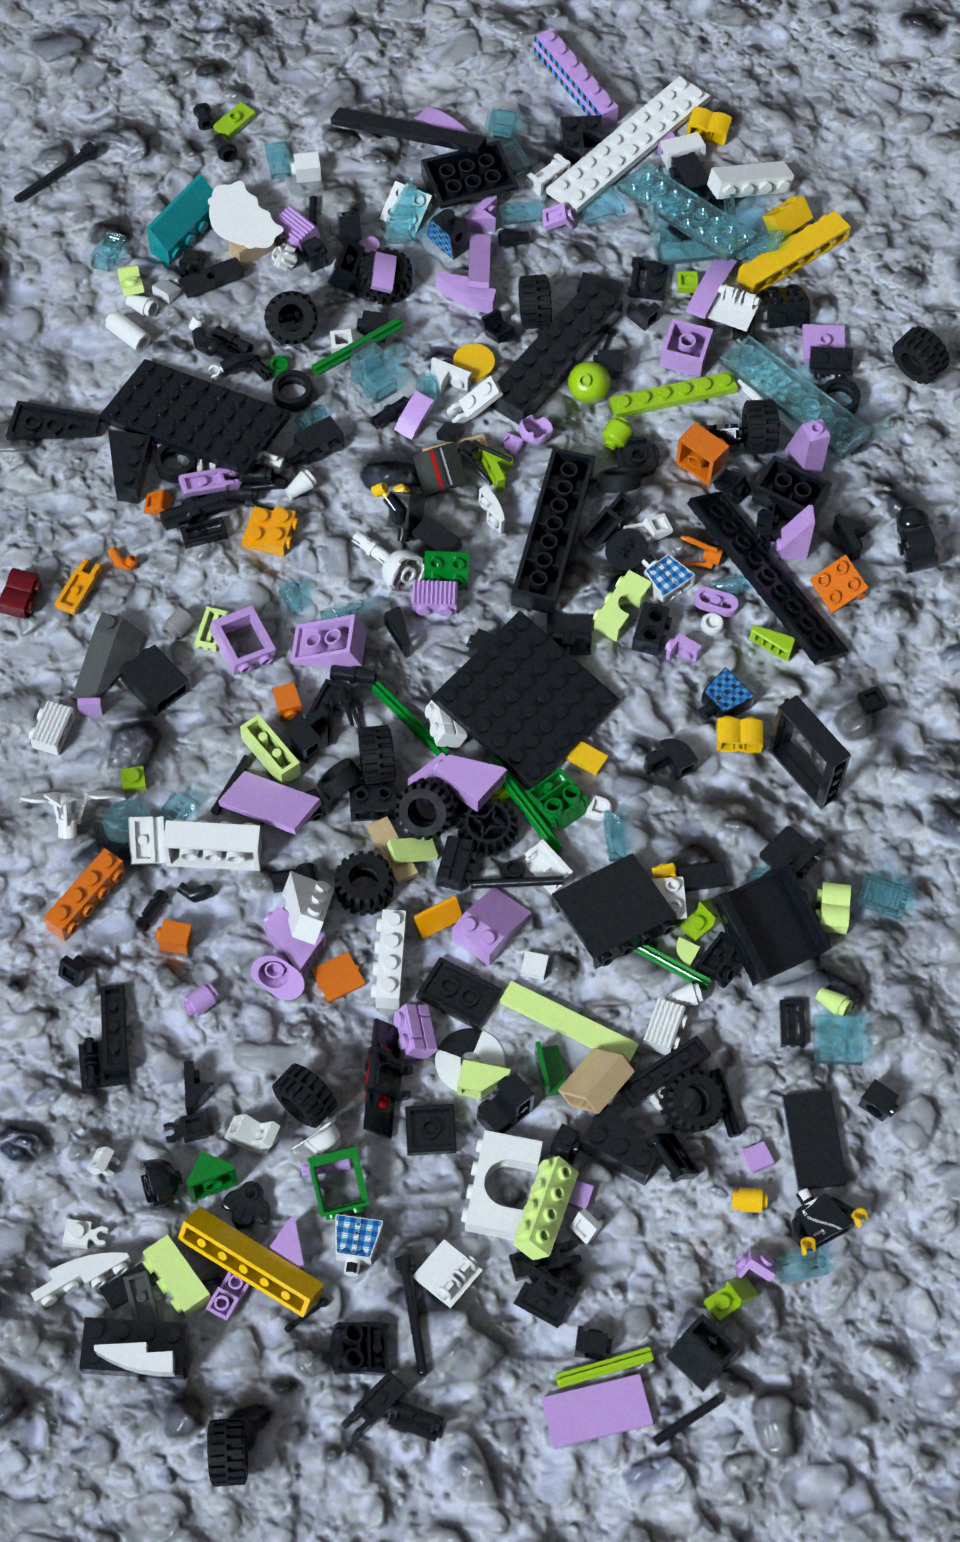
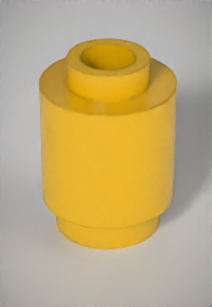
[732,1187,768,1213]

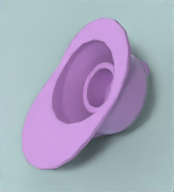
[251,953,305,1000]

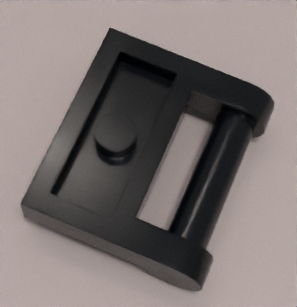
[627,257,669,301]
[646,1133,700,1183]

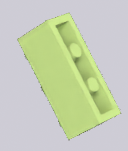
[240,714,301,786]
[142,1234,211,1318]

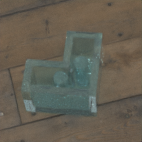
[350,339,397,404]

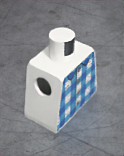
[642,554,695,607]
[335,1214,383,1277]

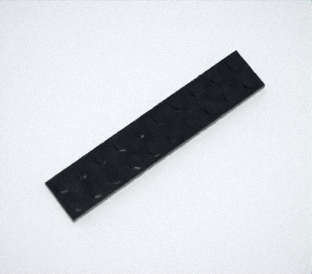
[687,491,849,665]

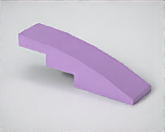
[686,254,737,319]

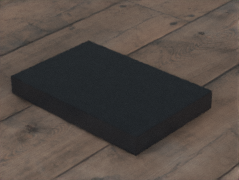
[416,957,502,1031]

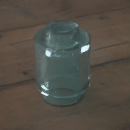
[416,373,438,404]

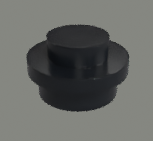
[502,860,525,878]

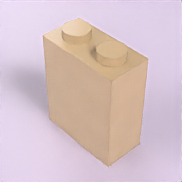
[558,1048,635,1114]

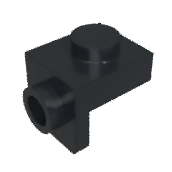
[481,309,516,344]

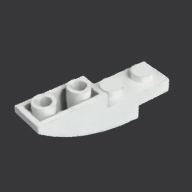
[31,1252,132,1309]

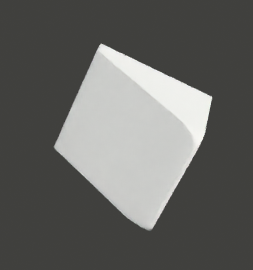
[152,279,182,304]

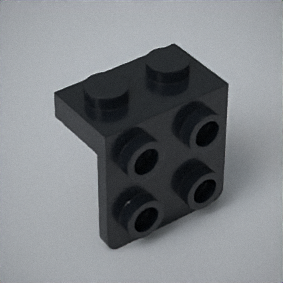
[761,284,810,329]
[759,826,826,880]

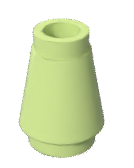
[816,987,853,1018]

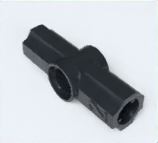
[159,491,228,531]

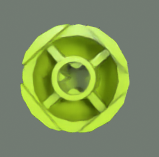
[568,361,611,404]

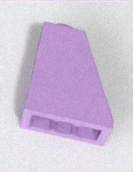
[433,754,507,812]
[264,906,326,976]

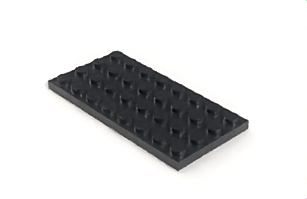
[99,359,291,476]

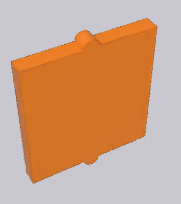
[311,951,366,1003]

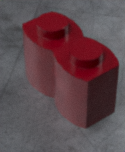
[0,568,42,619]

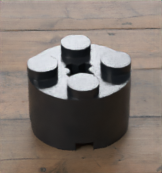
[897,524,938,574]

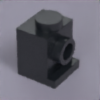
[301,236,330,273]
[550,1123,581,1164]
[574,1325,613,1360]

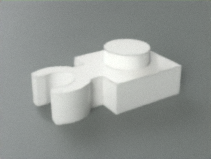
[62,1219,109,1249]

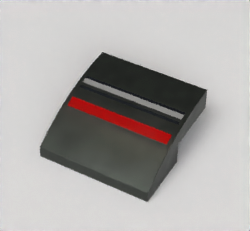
[412,442,467,497]

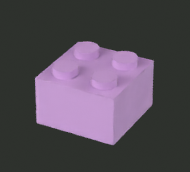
[659,318,713,377]

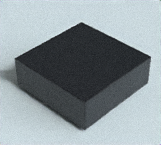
[436,421,465,443]
[857,686,888,715]

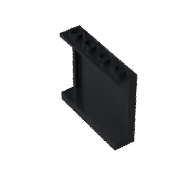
[552,853,677,969]
[711,863,832,986]

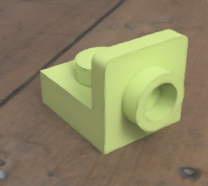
[117,264,144,296]

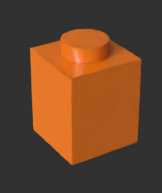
[272,682,302,722]
[156,919,193,955]

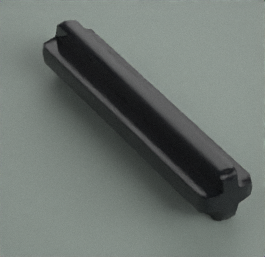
[710,1068,741,1138]

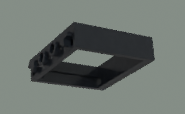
[768,695,851,809]

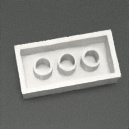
[163,819,262,871]

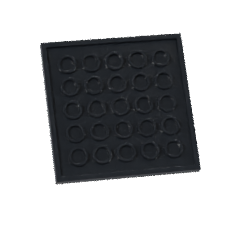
[431,610,620,789]

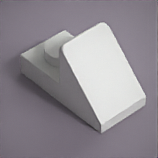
[431,357,471,395]

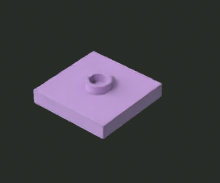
[802,324,846,363]

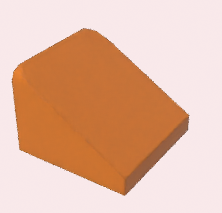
[144,489,173,515]

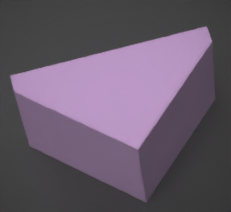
[270,1217,305,1272]

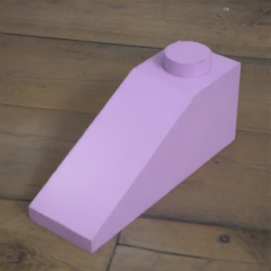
[776,505,815,560]

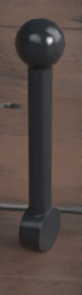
[602,328,616,349]
[284,1297,329,1333]

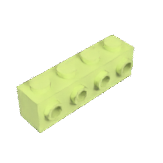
[513,1156,579,1260]

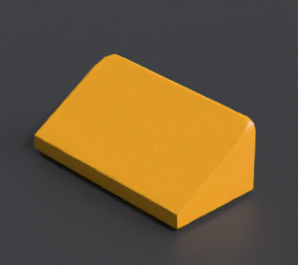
[414,896,462,939]

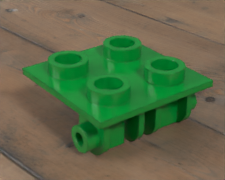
[424,551,469,590]

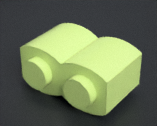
[815,882,851,934]

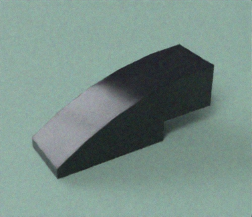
[578,493,640,553]

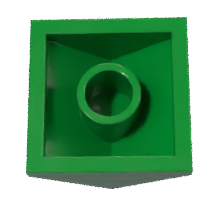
[186,1151,238,1203]

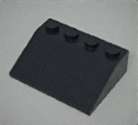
[421,140,519,209]

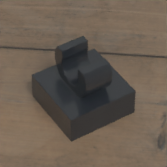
[58,955,86,988]

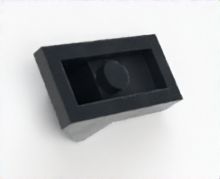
[833,514,868,562]
[184,1061,215,1115]

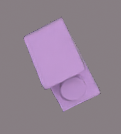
[464,195,497,232]

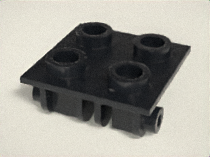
[546,614,592,655]
[78,1037,131,1090]

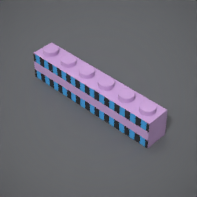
[534,28,618,130]

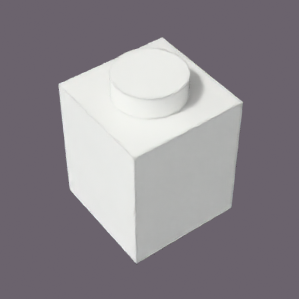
[290,151,321,183]

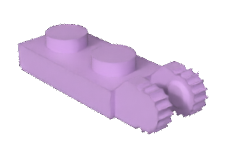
[178,468,242,498]

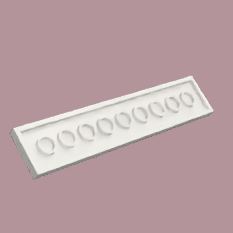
[546,76,710,214]

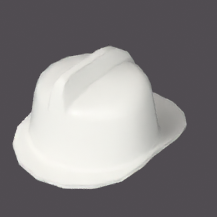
[292,1117,341,1155]

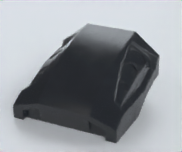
[330,1321,390,1376]

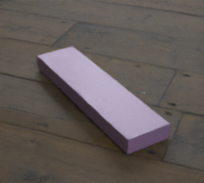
[468,233,491,289]

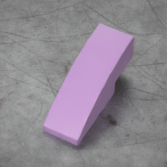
[436,271,496,314]

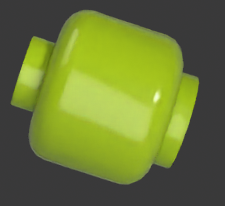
[601,417,633,450]

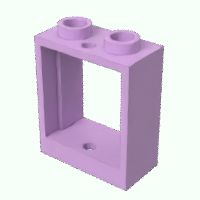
[210,605,276,675]

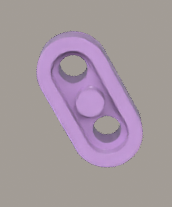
[694,587,738,617]

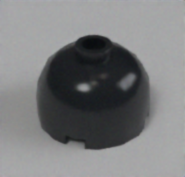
[140,1159,183,1210]

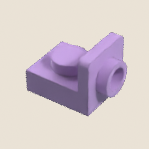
[541,202,575,231]
[665,633,702,663]

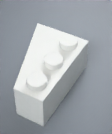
[282,871,335,945]

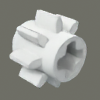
[271,243,297,271]

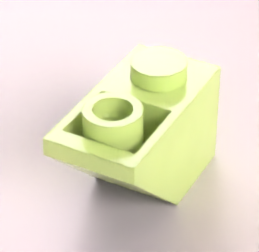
[457,1059,511,1100]

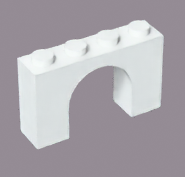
[461,1130,543,1241]

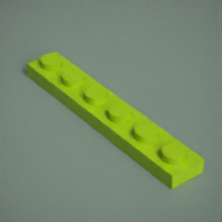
[609,371,738,418]

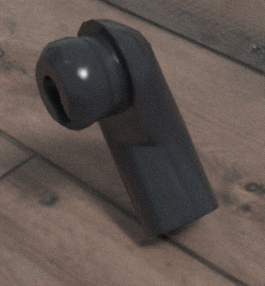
[177,882,213,903]

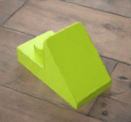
[480,448,513,493]
[679,898,721,943]
[704,1275,759,1323]

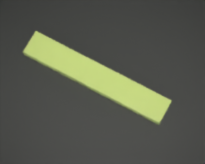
[500,981,639,1064]

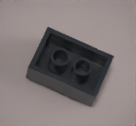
[751,455,832,520]

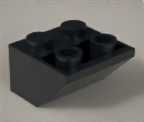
[666,1313,741,1392]

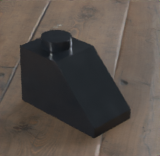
[337,211,362,243]

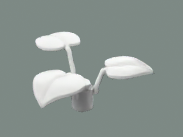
[19,790,126,839]

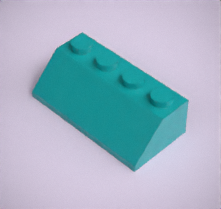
[147,174,213,265]

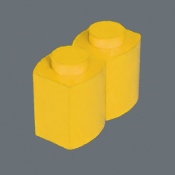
[686,107,732,145]
[715,716,763,753]

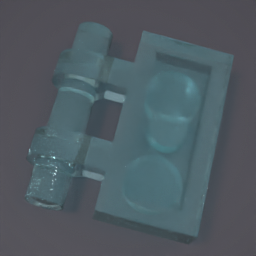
[738,229,785,259]

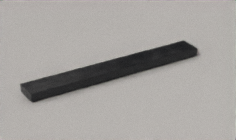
[330,107,487,154]

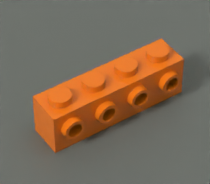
[44,848,125,941]

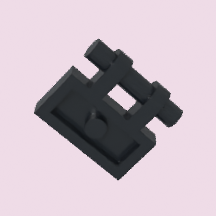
[513,1265,577,1328]

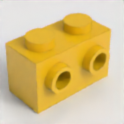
[762,196,813,240]

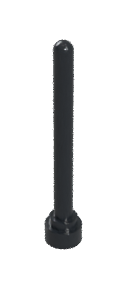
[14,141,98,203]
[394,1255,428,1377]

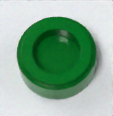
[268,356,290,377]

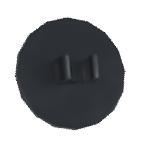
[605,528,648,571]

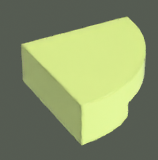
[676,937,700,966]

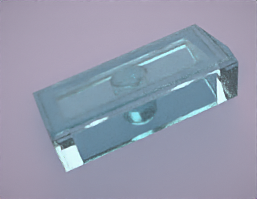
[603,810,626,862]

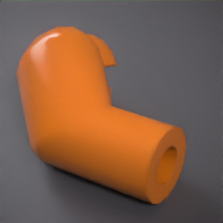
[108,547,138,571]

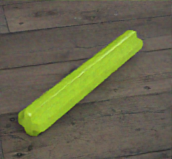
[555,1347,654,1388]

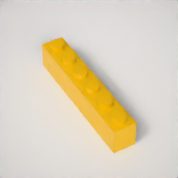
[737,211,851,295]
[178,1207,325,1317]

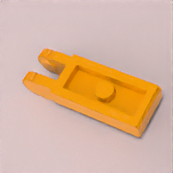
[55,558,103,616]

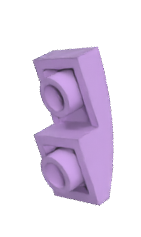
[370,251,397,293]
[394,390,435,440]
[205,1271,251,1322]

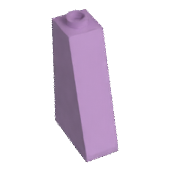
[785,419,830,477]

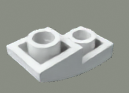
[478,485,505,534]

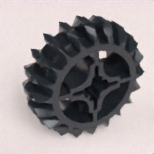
[456,797,519,858]

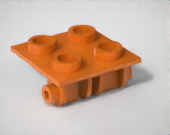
[809,554,869,614]

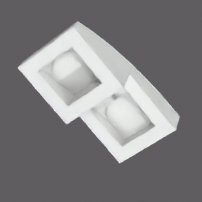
[623,513,673,544]

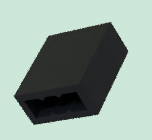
[119,644,190,716]

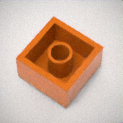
[675,422,729,486]

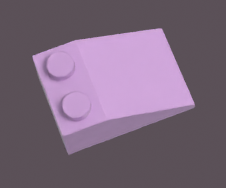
[290,614,368,668]
[451,888,532,966]

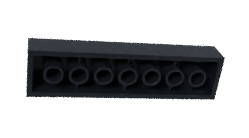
[490,281,623,425]
[511,447,595,614]

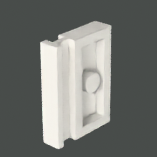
[128,816,166,865]

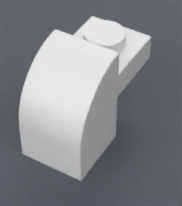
[224,1114,280,1155]

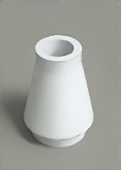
[126,295,158,318]
[284,469,317,500]
[666,982,703,1006]

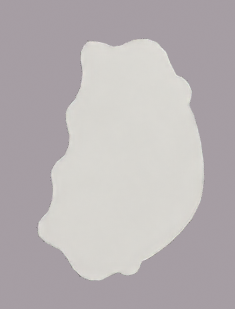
[208,181,284,249]

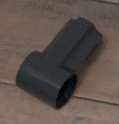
[271,863,318,893]

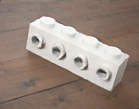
[707,161,794,199]
[371,909,406,1010]

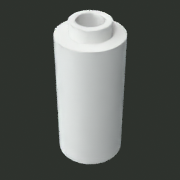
[106,311,151,352]

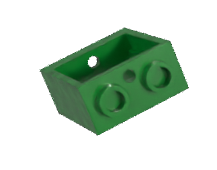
[306,1146,370,1220]

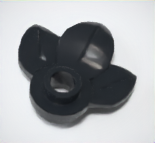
[222,1181,271,1230]

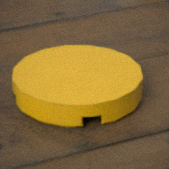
[453,343,495,382]

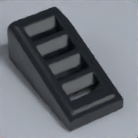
[384,606,410,658]

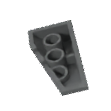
[72,612,147,701]

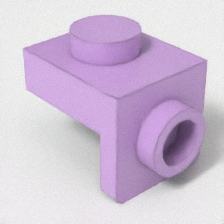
[735,1247,776,1282]

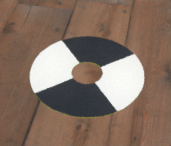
[435,1028,505,1091]

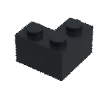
[559,115,603,165]
[477,1073,534,1134]

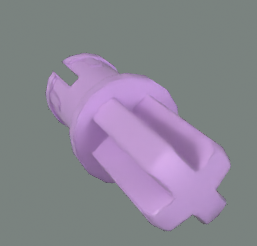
[300,1158,351,1177]

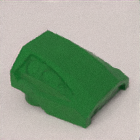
[524,767,590,829]

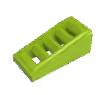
[749,625,795,662]

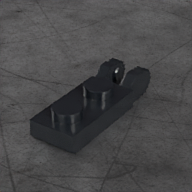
[508,1240,582,1281]
[341,1371,408,1441]

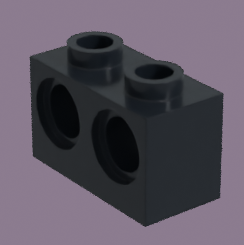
[631,602,672,656]

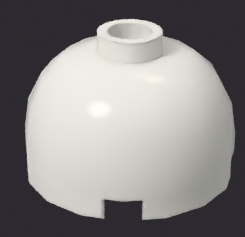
[381,550,424,595]

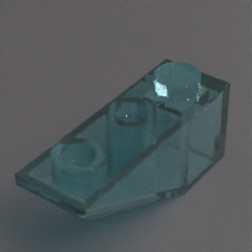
[386,178,417,244]

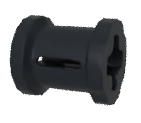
[193,103,215,131]

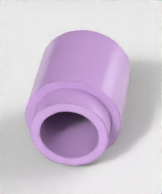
[182,983,219,1017]

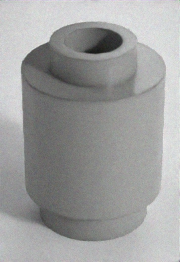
[162,608,194,641]

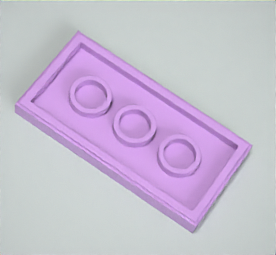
[218,771,321,835]
[541,1374,653,1450]

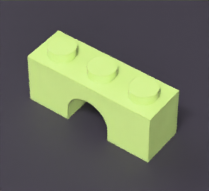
[593,570,652,642]

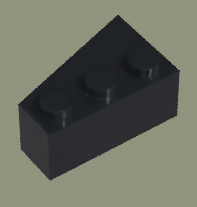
[108,429,153,504]

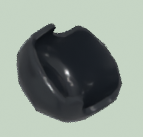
[896,505,929,532]

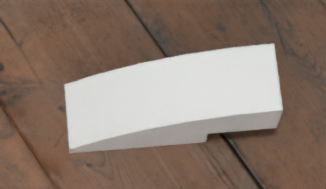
[94,1342,175,1377]

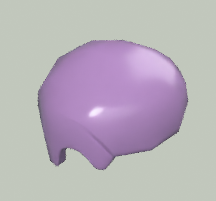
[518,415,554,445]

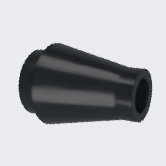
[213,133,237,162]
[498,228,530,249]

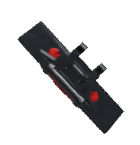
[363,1018,413,1139]

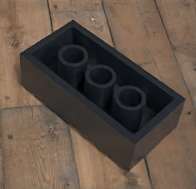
[79,1317,190,1380]

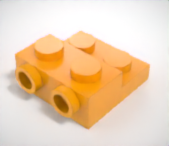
[241,506,299,557]

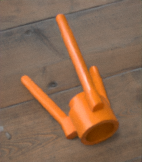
[680,535,723,569]

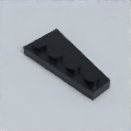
[6,400,101,440]

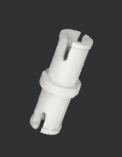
[352,530,391,564]

